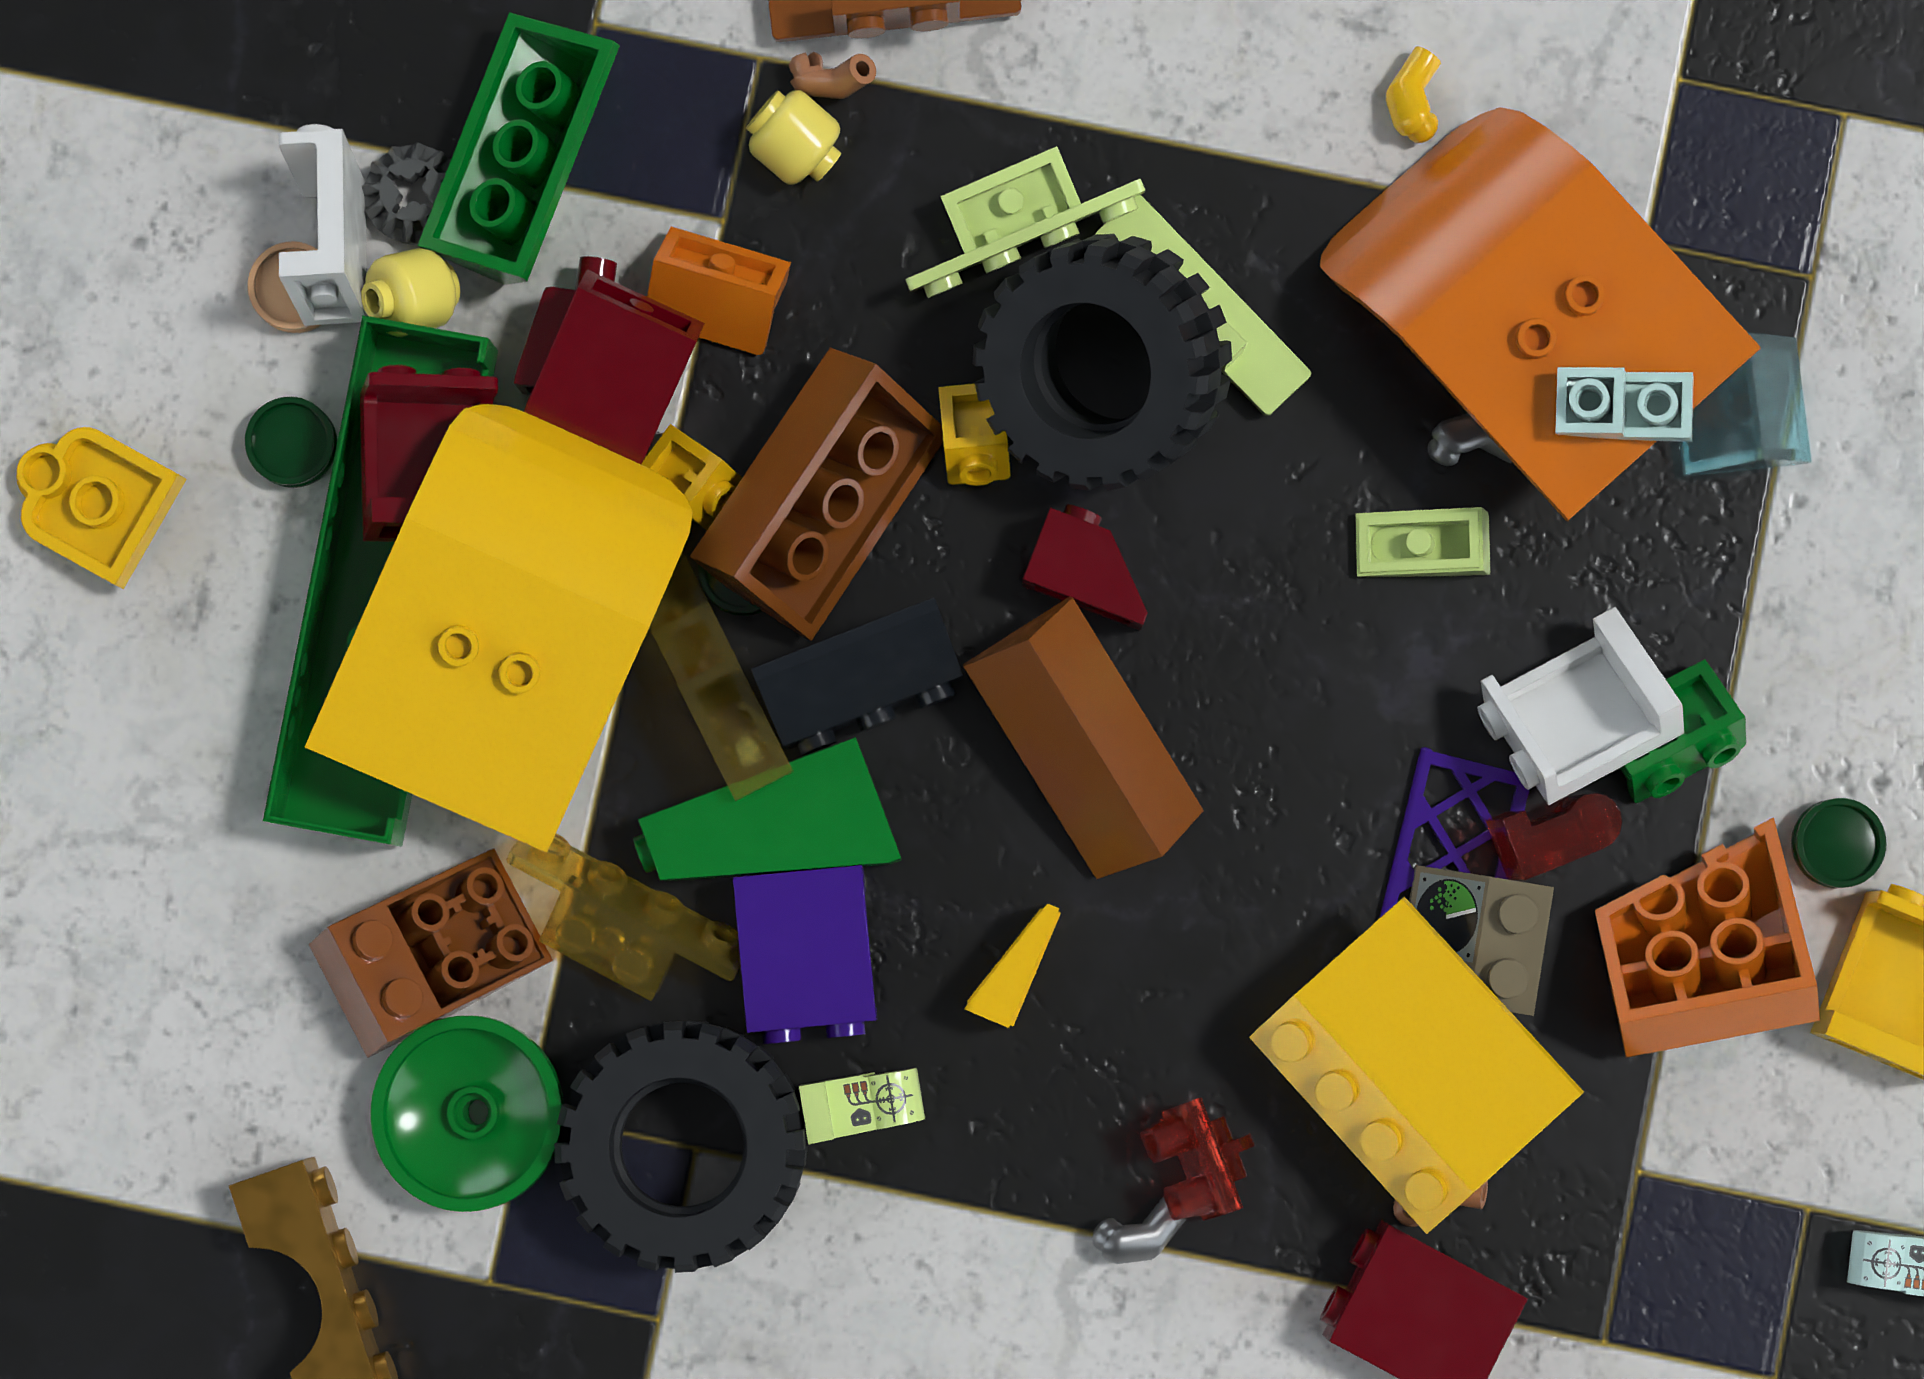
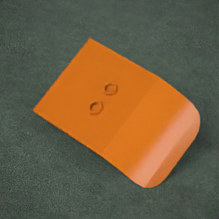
[1320,107,1761,521]

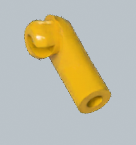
[1386,46,1441,143]

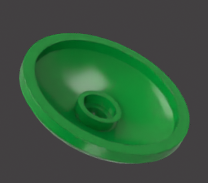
[371,1016,564,1212]

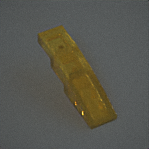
[650,550,794,801]

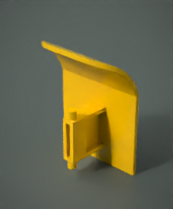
[305,404,693,853]

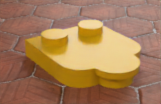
[16,427,187,589]

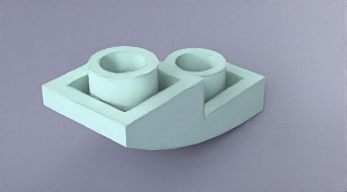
[1555,367,1694,442]

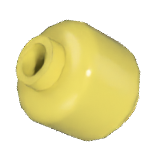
[746,90,841,185]
[361,248,460,337]

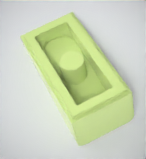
[1356,507,1490,577]

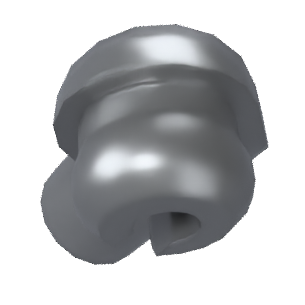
[1092,1195,1189,1264]

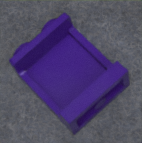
[733,865,878,1044]

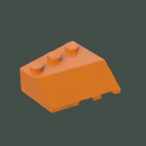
[1595,817,1820,1058]

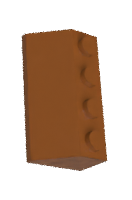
[690,348,943,641]

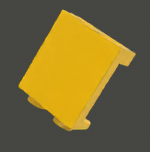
[1810,884,1924,1080]

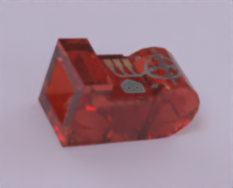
[1485,793,1622,880]

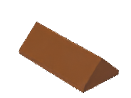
[962,596,1204,879]

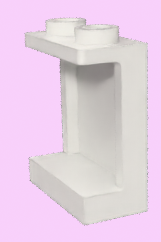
[279,124,368,326]
[1477,607,1684,806]

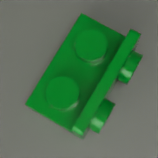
[1620,659,1746,803]

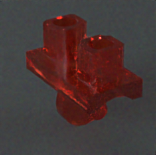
[1140,1097,1256,1221]

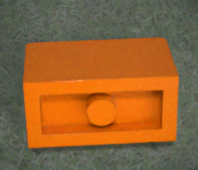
[647,226,791,355]

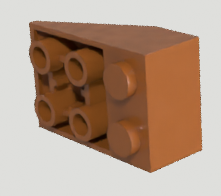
[308,848,553,1058]

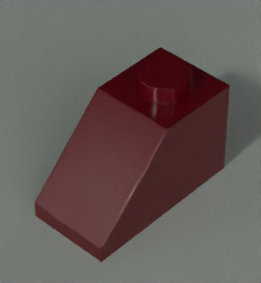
[1022,504,1148,631]

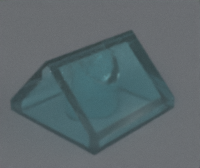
[1679,333,1812,477]

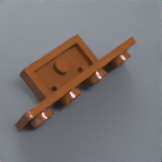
[768,0,1022,42]

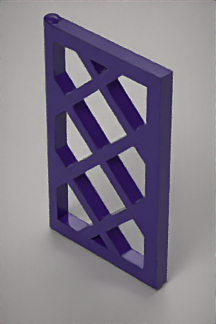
[1379,747,1530,919]

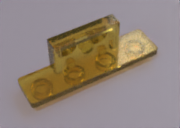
[506,834,741,1001]

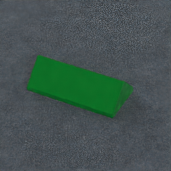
[417,12,620,285]

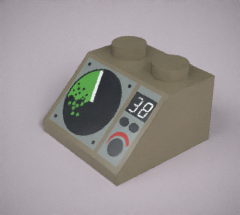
[1409,865,1554,1016]

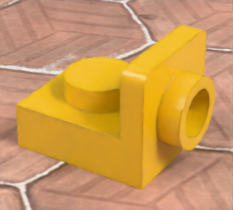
[939,384,1011,486]
[642,424,742,530]

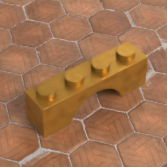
[229,1156,398,1379]

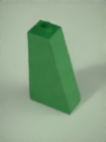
[633,737,902,882]

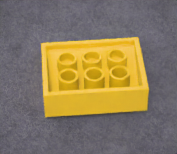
[1249,897,1584,1234]

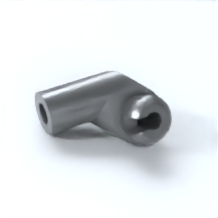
[1428,413,1512,466]

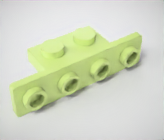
[905,146,1145,298]
[1096,195,1311,416]

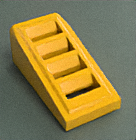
[964,903,1061,1028]

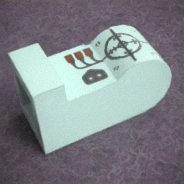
[1847,1230,1924,1296]

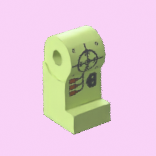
[799,1068,925,1144]

